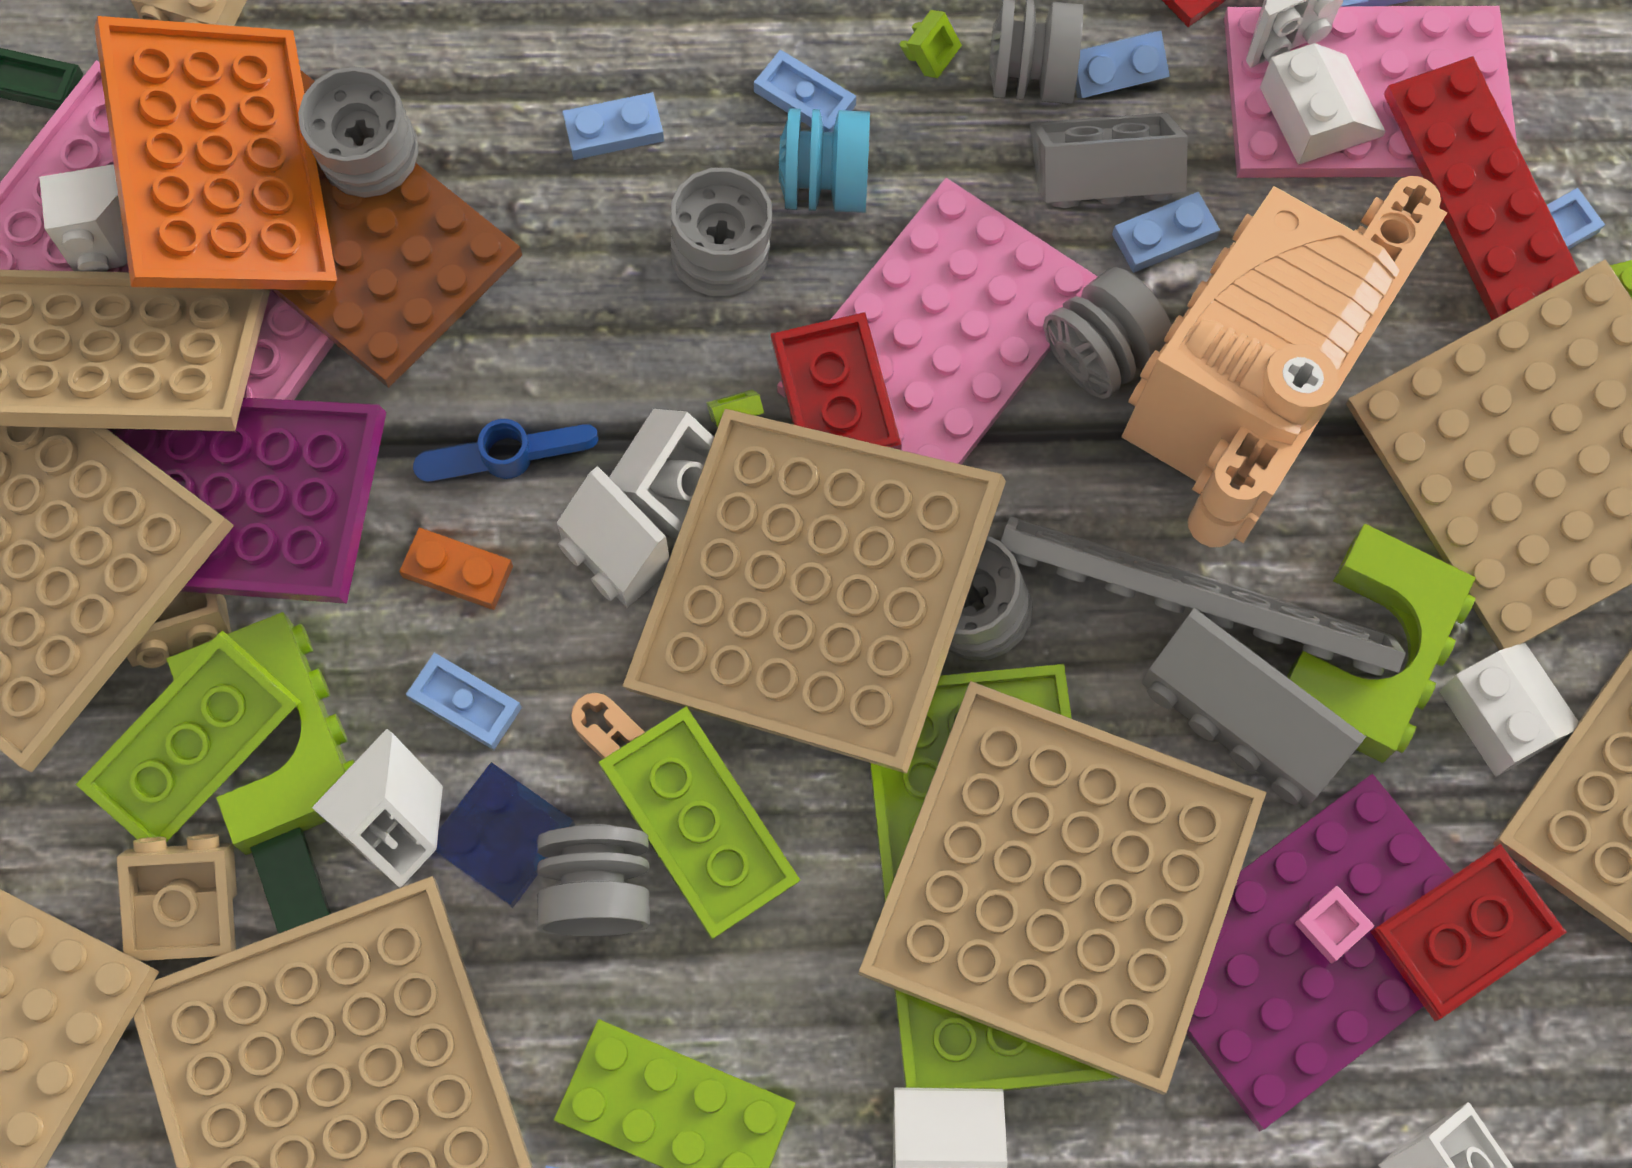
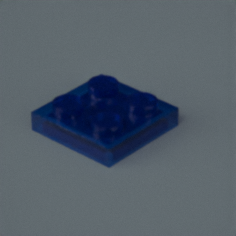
[434,762,575,908]

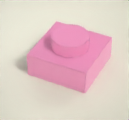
[1295,886,1374,964]

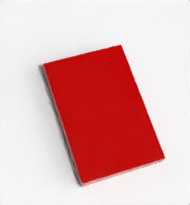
[771,312,902,450]
[1370,844,1567,1022]

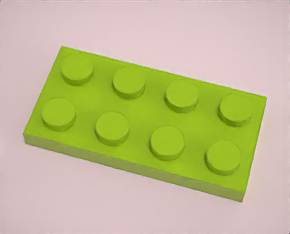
[75,631,301,843]
[599,706,801,940]
[554,1019,796,1168]

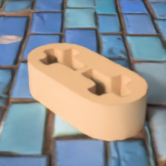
[571,693,645,759]

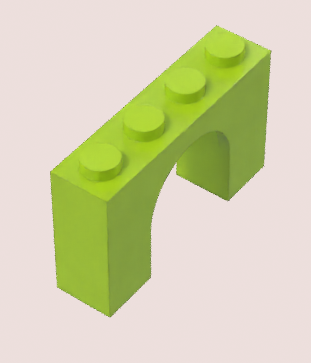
[1286,523,1476,763]
[166,612,355,855]

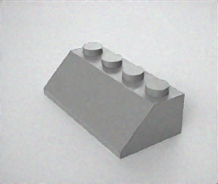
[1142,608,1366,808]

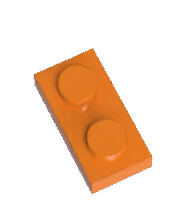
[399,527,513,610]

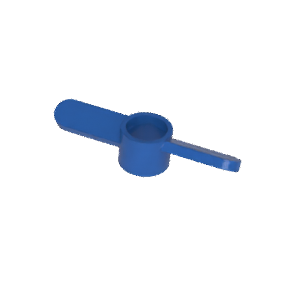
[413,419,599,482]

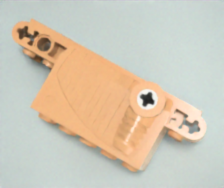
[1121,176,1447,547]

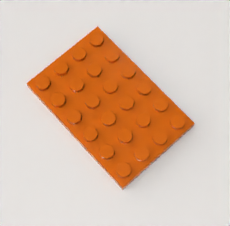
[94,16,337,290]

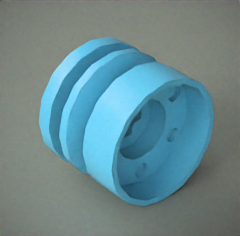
[779,108,870,213]

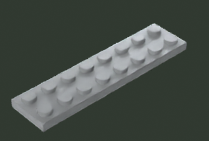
[1001,516,1406,675]

